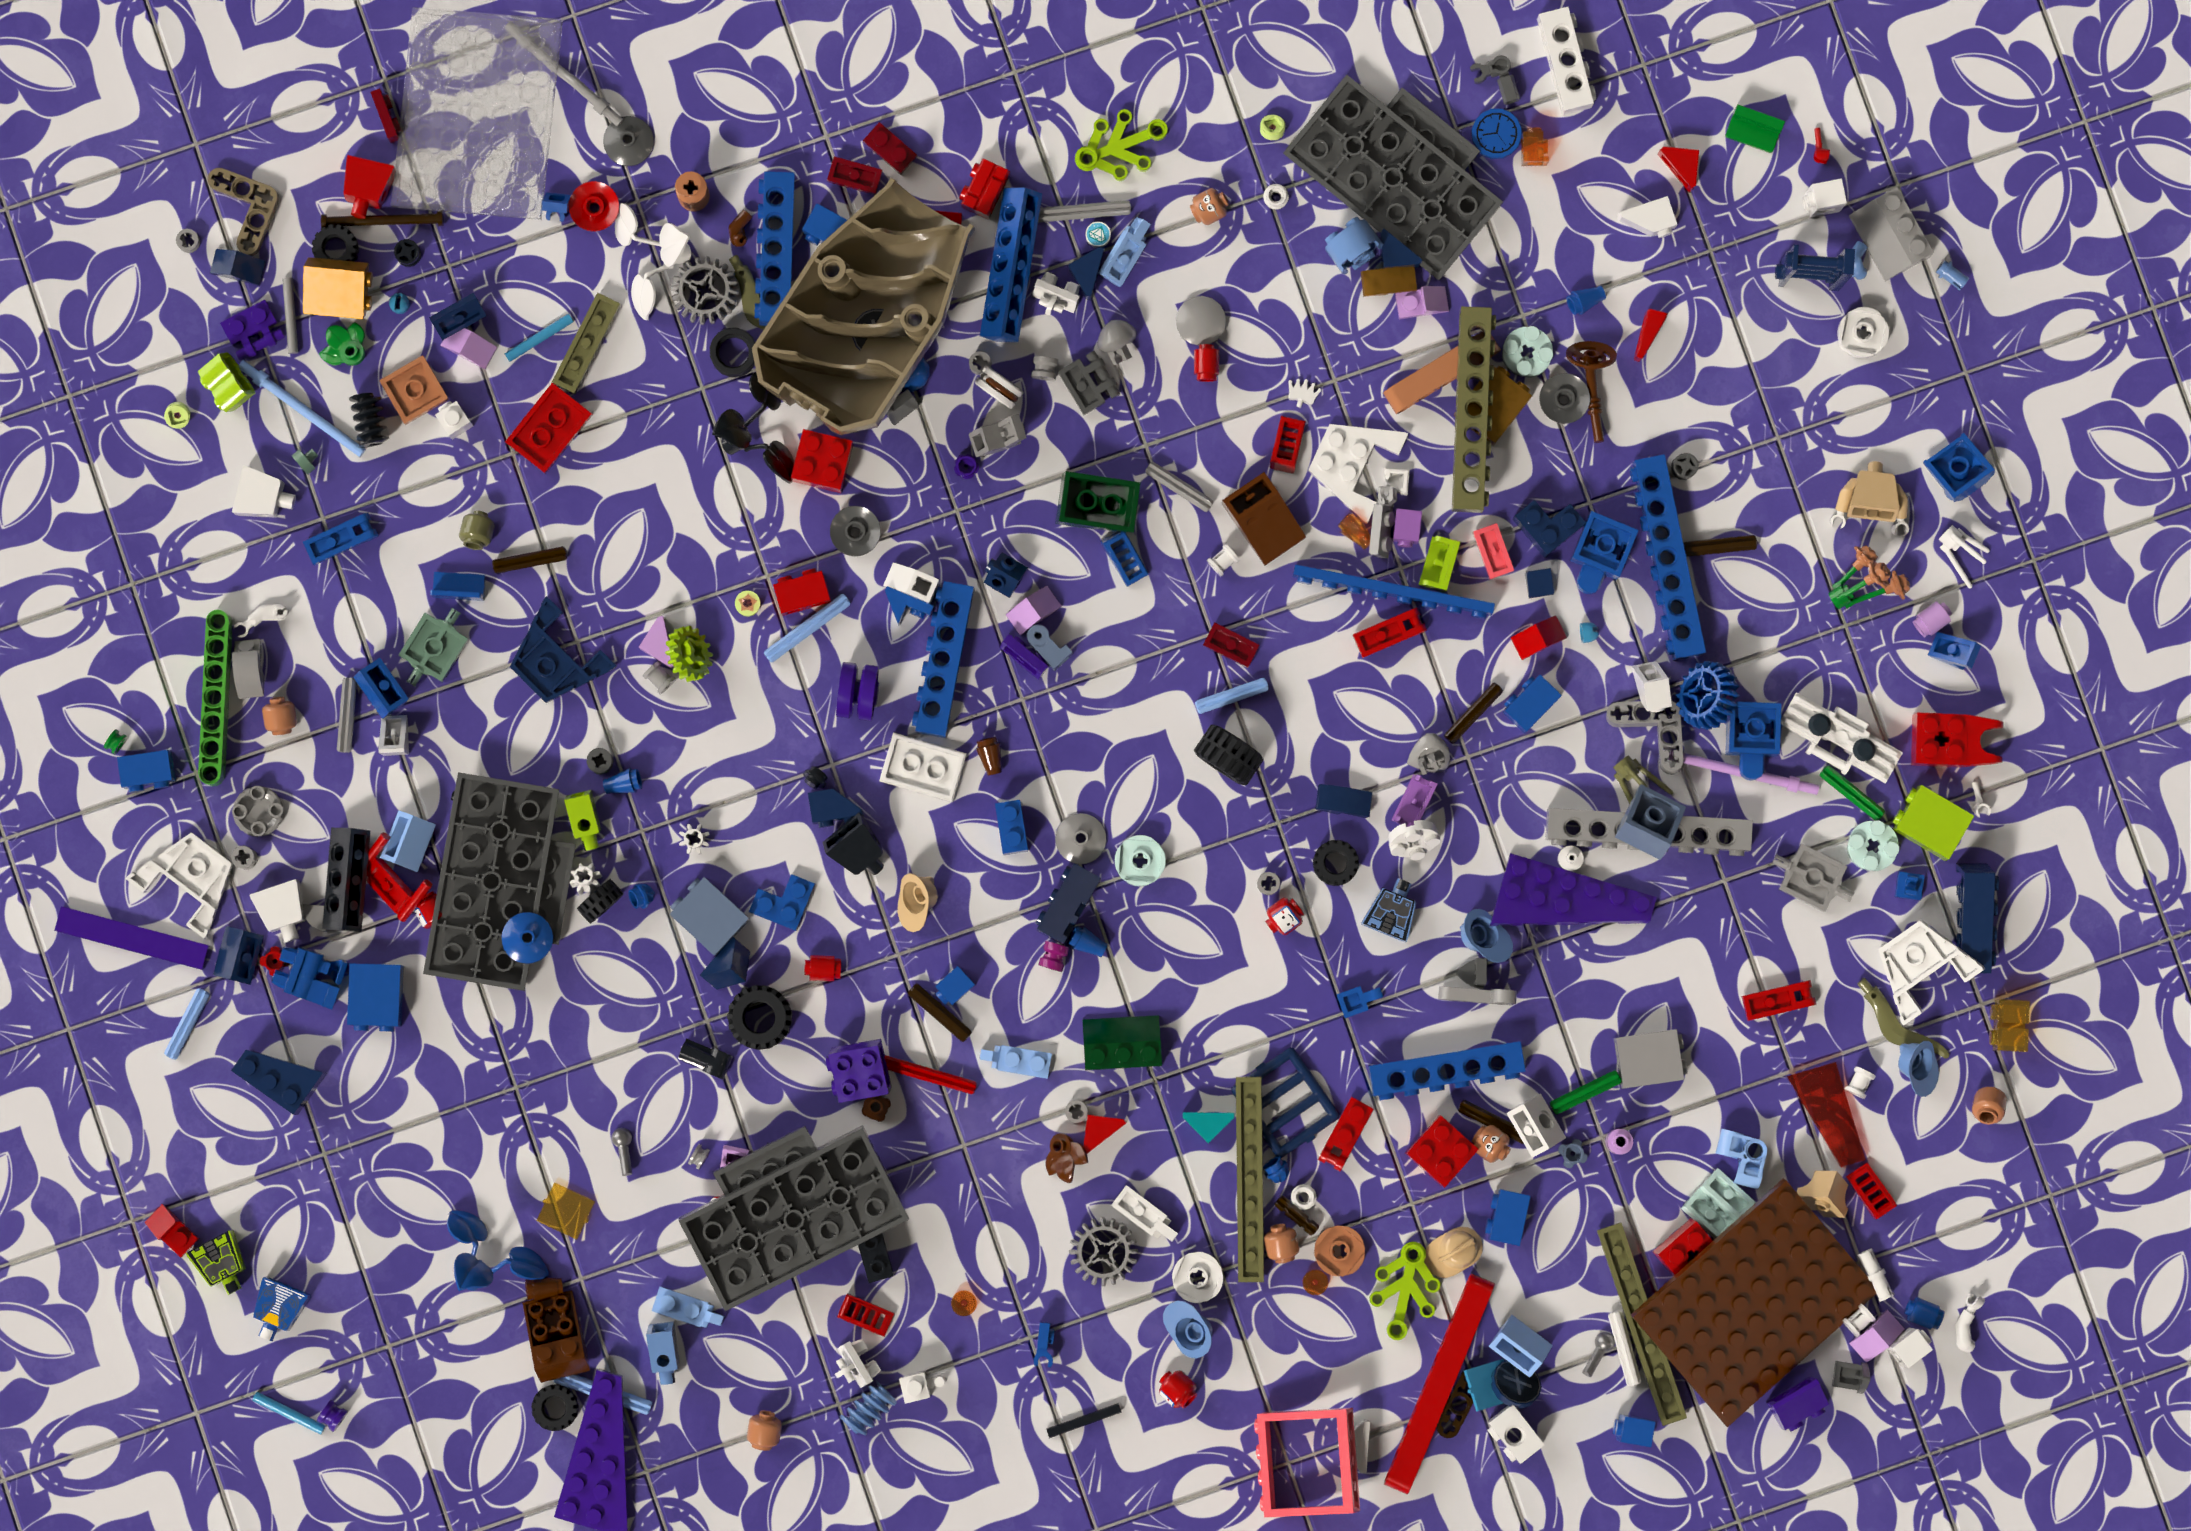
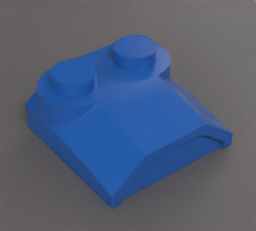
[1923,433,1995,502]

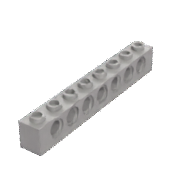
[1545,808,1753,856]

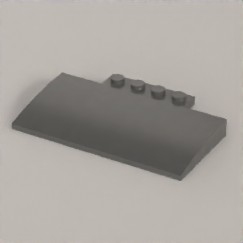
[1283,75,1503,281]
[423,772,576,991]
[678,1125,909,1311]

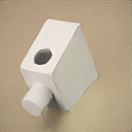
[232,465,296,518]
[250,879,306,943]

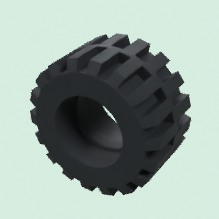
[1194,725,1264,785]
[727,985,793,1050]

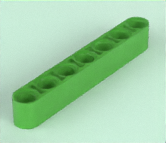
[198,610,233,786]

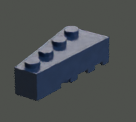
[1956,863,1999,973]

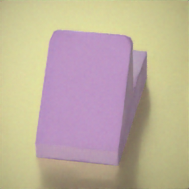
[1395,286,1449,320]

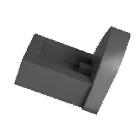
[886,389,919,425]
[1456,958,1487,989]
[1832,1361,1870,1394]

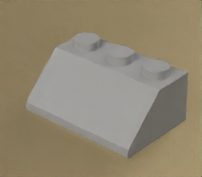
[1849,187,1934,282]

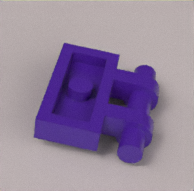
[220,300,285,361]

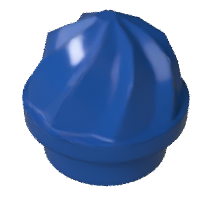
[628,884,654,909]
[1263,1156,1289,1183]

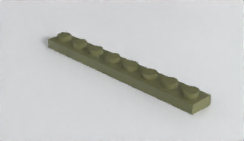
[1236,1077,1264,1282]
[1596,1222,1687,1426]

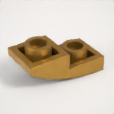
[1361,266,1417,297]

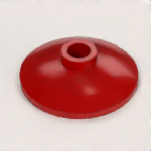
[569,181,619,232]

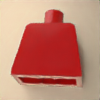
[344,155,397,219]

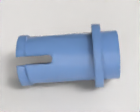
[1936,260,1969,291]

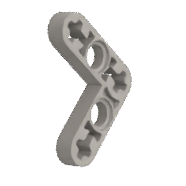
[1606,701,1684,775]
[1438,986,1517,1005]

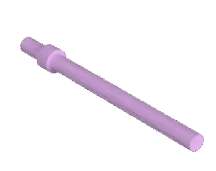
[1668,750,1819,795]

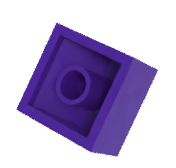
[1766,1377,1829,1432]

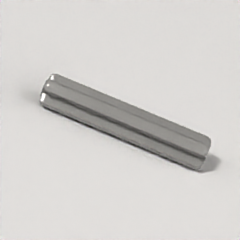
[1146,462,1213,512]
[337,678,357,753]

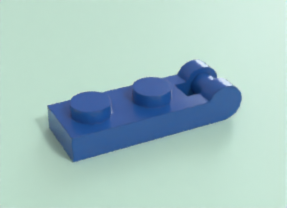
[303,513,379,566]

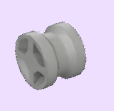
[1031,356,1058,381]

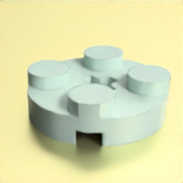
[1502,326,1553,378]
[1847,821,1899,871]
[1115,835,1166,886]

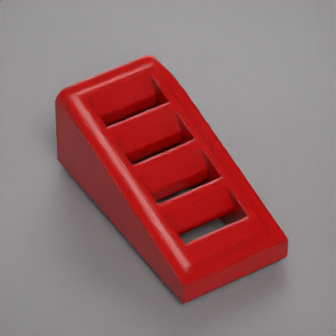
[1634,309,1668,362]
[1270,416,1306,474]
[1845,1162,1897,1219]
[837,1293,895,1337]

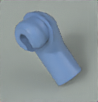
[1852,241,1868,280]

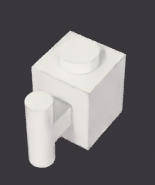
[899,1371,945,1404]

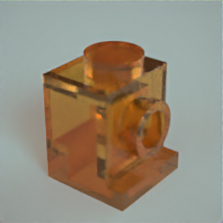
[1521,127,1549,166]

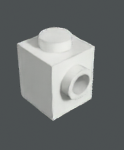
[435,401,473,440]

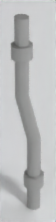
[504,22,624,127]

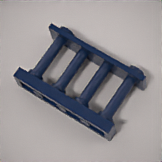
[1775,244,1855,291]

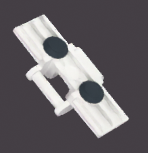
[1781,692,1903,784]

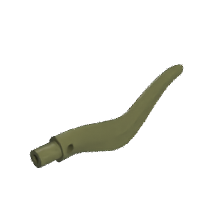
[729,255,766,330]
[1857,978,1949,1059]

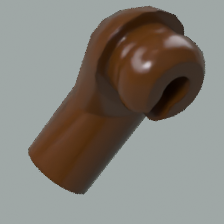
[728,209,752,247]

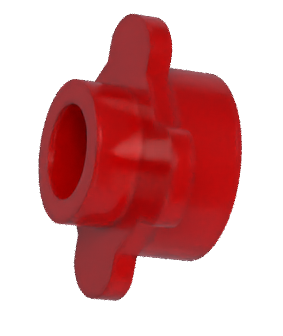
[259,946,290,976]

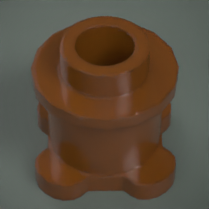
[862,1096,891,1122]

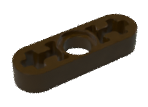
[1436,1369,1473,1438]

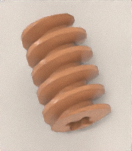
[675,171,710,212]

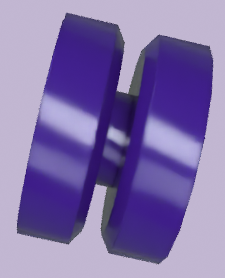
[836,662,879,721]

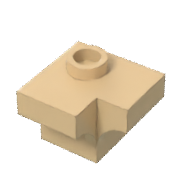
[1797,1171,1848,1218]

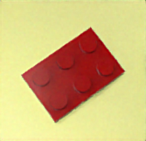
[505,383,593,474]

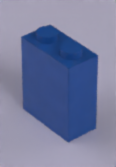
[347,963,404,1032]

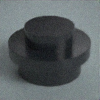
[803,766,828,789]

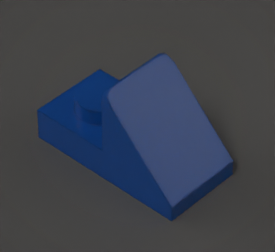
[885,586,934,626]
[1928,632,1981,670]

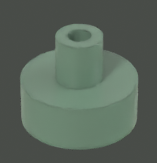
[291,449,318,475]

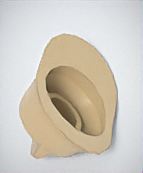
[897,873,938,932]
[1424,1227,1483,1278]

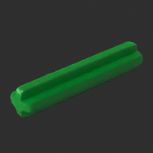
[1820,765,1885,821]
[1550,1070,1622,1115]

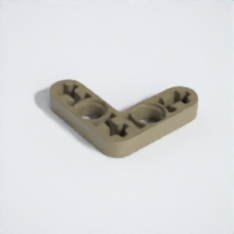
[207,168,279,256]

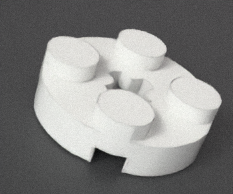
[1837,307,1889,358]
[1388,820,1440,861]
[1172,1252,1223,1303]

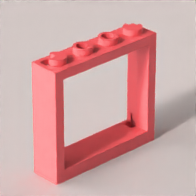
[1254,1408,1360,1517]

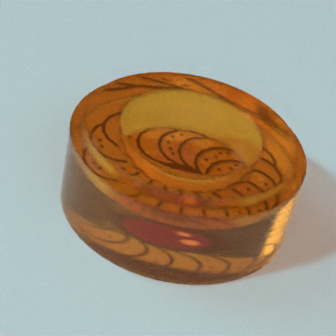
[1302,1269,1328,1295]
[951,1290,977,1316]

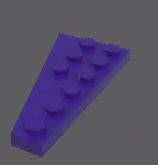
[1490,853,1657,926]
[554,1369,629,1531]

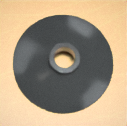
[603,116,654,166]
[1539,373,1590,424]
[830,506,881,557]

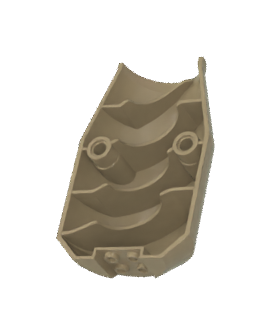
[752,178,975,435]

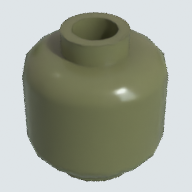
[459,511,495,550]

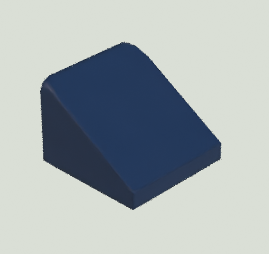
[1525,568,1554,599]

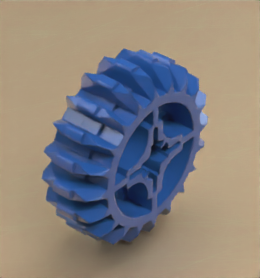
[1676,661,1740,730]

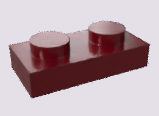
[370,88,402,143]
[863,122,917,175]
[827,156,883,195]
[1203,622,1260,668]

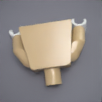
[1830,461,1909,535]

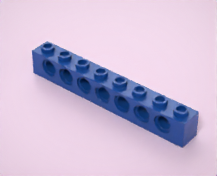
[1629,454,1706,661]

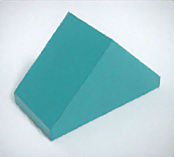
[1182,1112,1234,1143]

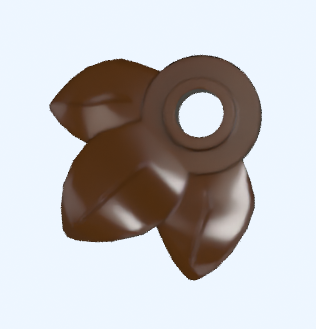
[1045,1133,1088,1183]

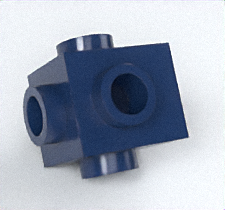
[983,552,1028,598]

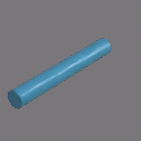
[504,313,574,362]
[252,1392,326,1435]

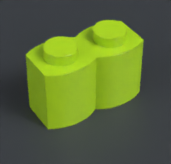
[198,352,255,412]

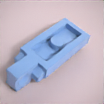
[1098,217,1151,287]
[980,1045,1052,1079]
[652,1286,724,1328]

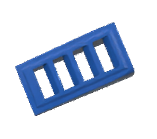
[1100,531,1149,587]

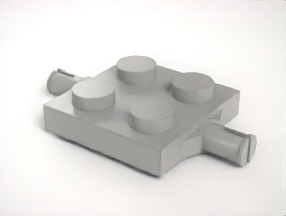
[1772,844,1854,912]

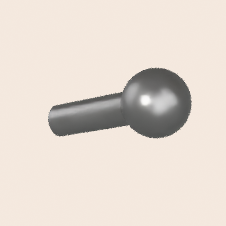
[612,1128,632,1176]
[1582,1332,1615,1377]

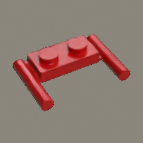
[366,832,432,922]

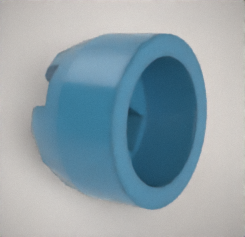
[389,293,410,314]
[1580,622,1599,643]

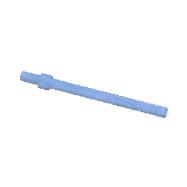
[238,360,366,457]

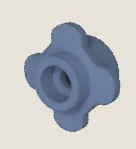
[1558,1139,1587,1168]

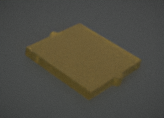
[536,1182,595,1240]

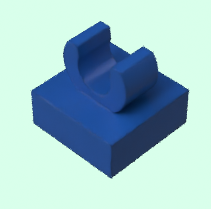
[542,192,571,222]
[1894,871,1925,901]

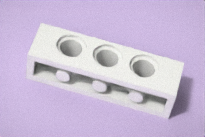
[1537,7,1596,115]

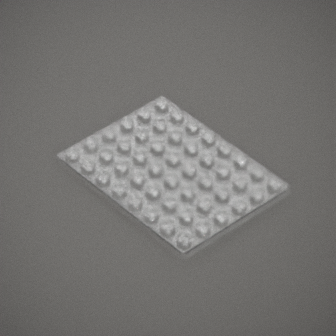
[391,7,563,220]

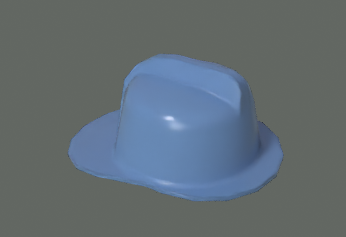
[1460,909,1513,963]
[1898,1041,1939,1097]
[1163,1301,1213,1358]

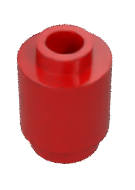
[1194,344,1219,382]
[804,955,841,981]

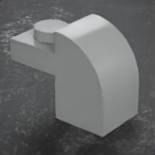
[968,414,1027,458]
[232,639,265,699]

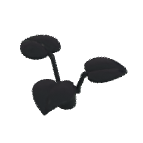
[712,372,794,484]

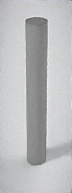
[282,277,298,354]

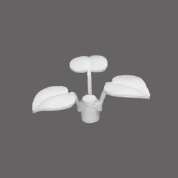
[615,203,691,320]

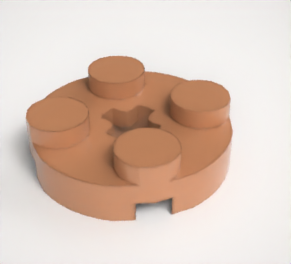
[1314,1225,1365,1277]

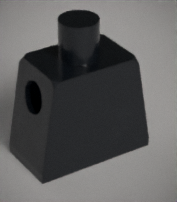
[822,812,884,875]

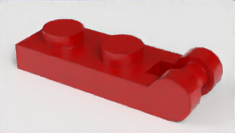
[1352,607,1428,659]
[1741,980,1817,1021]
[1318,1097,1374,1172]

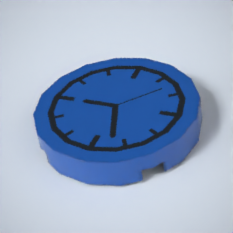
[1471,109,1522,159]

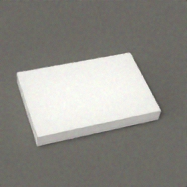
[879,732,967,803]

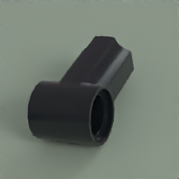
[678,1038,733,1080]

